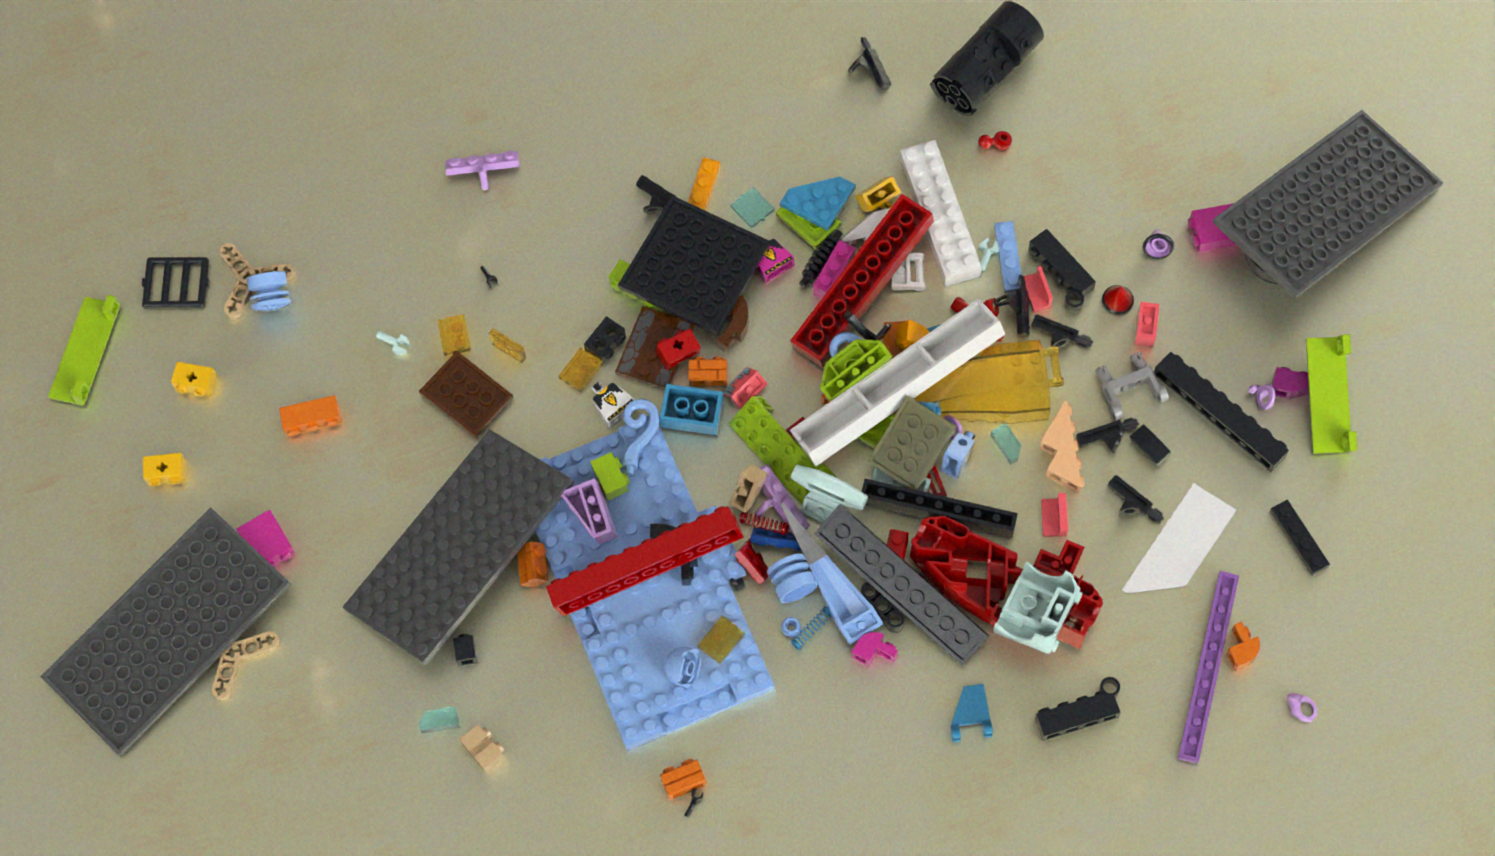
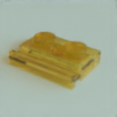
[437,314,471,356]
[488,328,526,363]
[558,347,603,393]
[697,615,745,664]

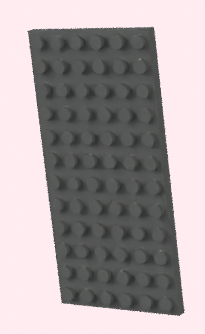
[1212,110,1444,299]
[343,429,574,665]
[40,507,291,757]

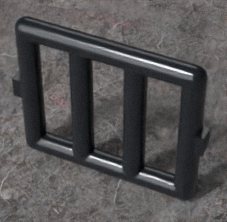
[142,257,210,308]

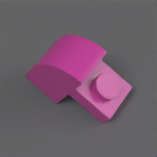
[851,632,898,667]

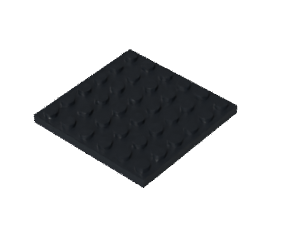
[618,195,771,336]

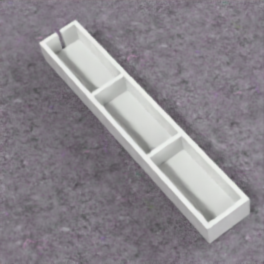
[790,299,1005,466]

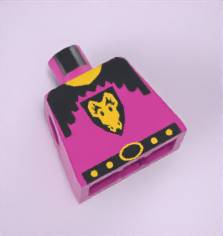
[757,239,795,284]

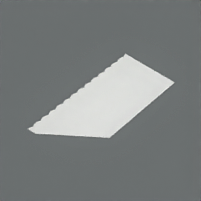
[1121,483,1236,594]

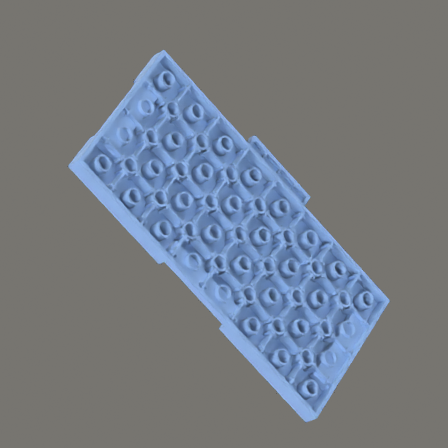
[536,416,775,751]

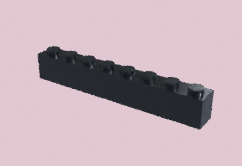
[1154,352,1289,472]
[861,478,1018,539]

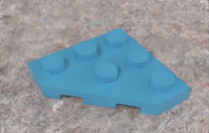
[780,177,856,231]

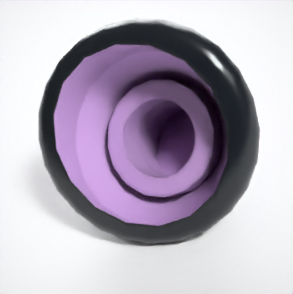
[1142,229,1174,259]

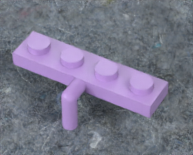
[445,151,520,190]
[755,464,810,534]

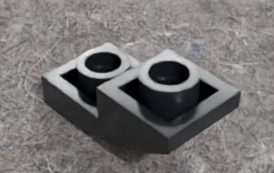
[1129,424,1172,466]

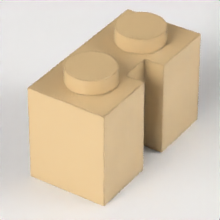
[729,464,768,513]
[459,724,505,774]

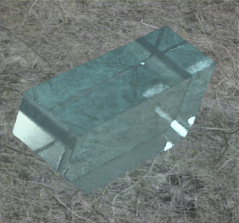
[990,424,1021,465]
[419,707,460,734]

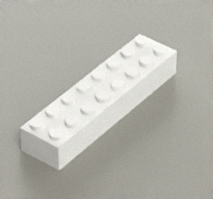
[900,140,982,287]

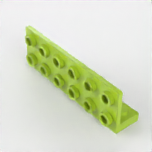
[48,295,121,406]
[1306,334,1358,454]
[729,396,837,504]

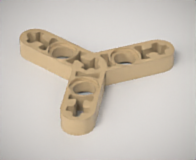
[219,243,295,320]
[212,631,280,701]

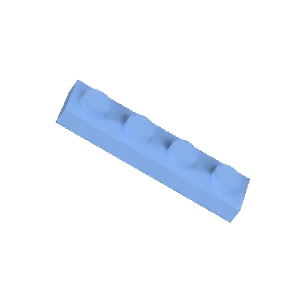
[994,221,1022,293]

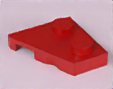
[734,537,768,585]

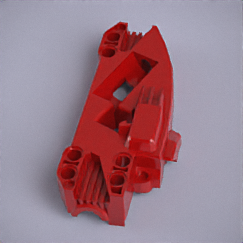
[909,516,1103,649]

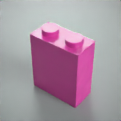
[1188,203,1236,252]
[236,510,295,567]

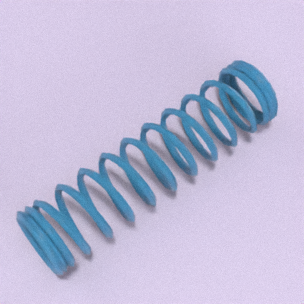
[791,606,832,650]

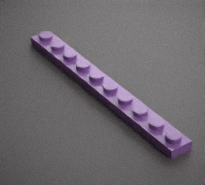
[1178,571,1239,764]

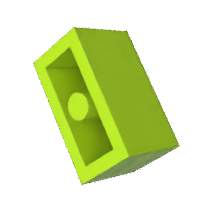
[590,452,630,501]

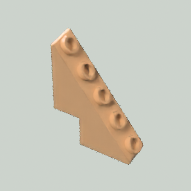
[1040,400,1084,493]

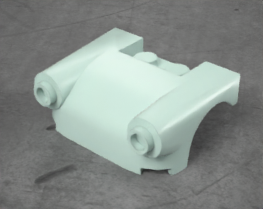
[993,562,1083,654]

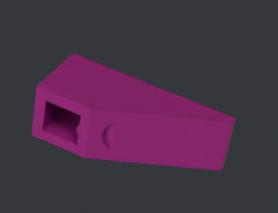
[1271,367,1309,399]

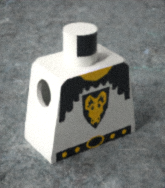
[592,382,635,429]

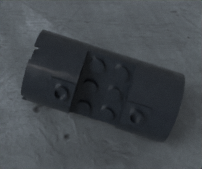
[929,1,1044,116]

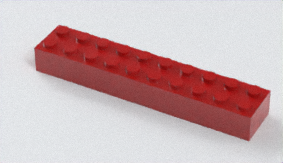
[790,194,934,368]
[546,506,744,617]

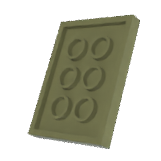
[867,396,957,490]

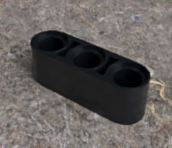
[861,582,905,633]

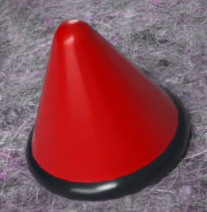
[1102,285,1134,314]

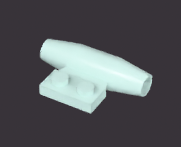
[791,464,868,523]

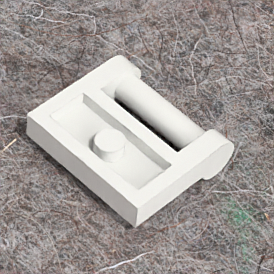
[891,253,926,291]

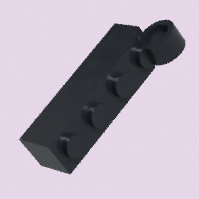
[1028,229,1096,312]
[1035,677,1121,741]

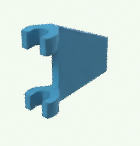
[950,684,993,742]

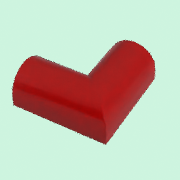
[1033,539,1085,574]

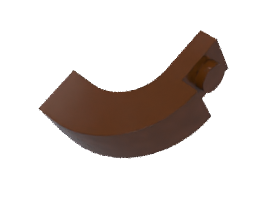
[717,295,749,352]

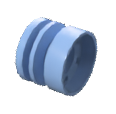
[246,271,291,311]
[767,554,818,603]

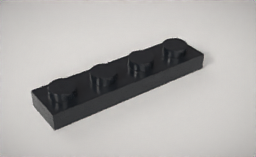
[1270,499,1330,576]

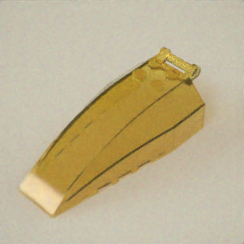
[893,340,1064,424]

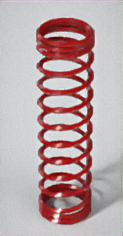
[739,511,789,535]

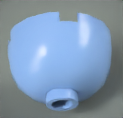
[664,646,701,688]

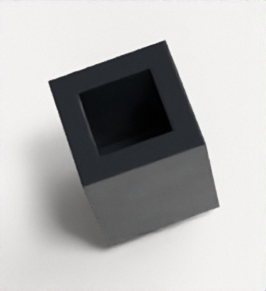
[453,634,478,666]

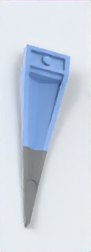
[780,503,883,645]

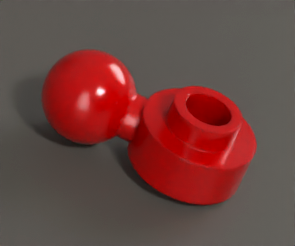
[978,131,1012,151]

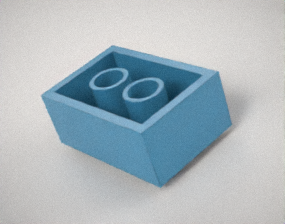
[660,384,724,436]

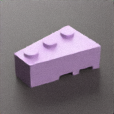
[561,478,618,544]

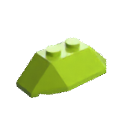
[820,339,892,402]

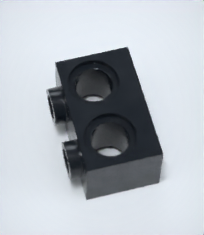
[584,316,626,363]

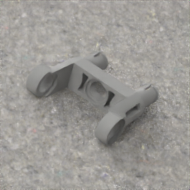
[1095,352,1169,421]

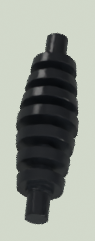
[799,230,843,287]

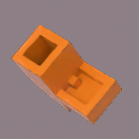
[1226,621,1260,671]

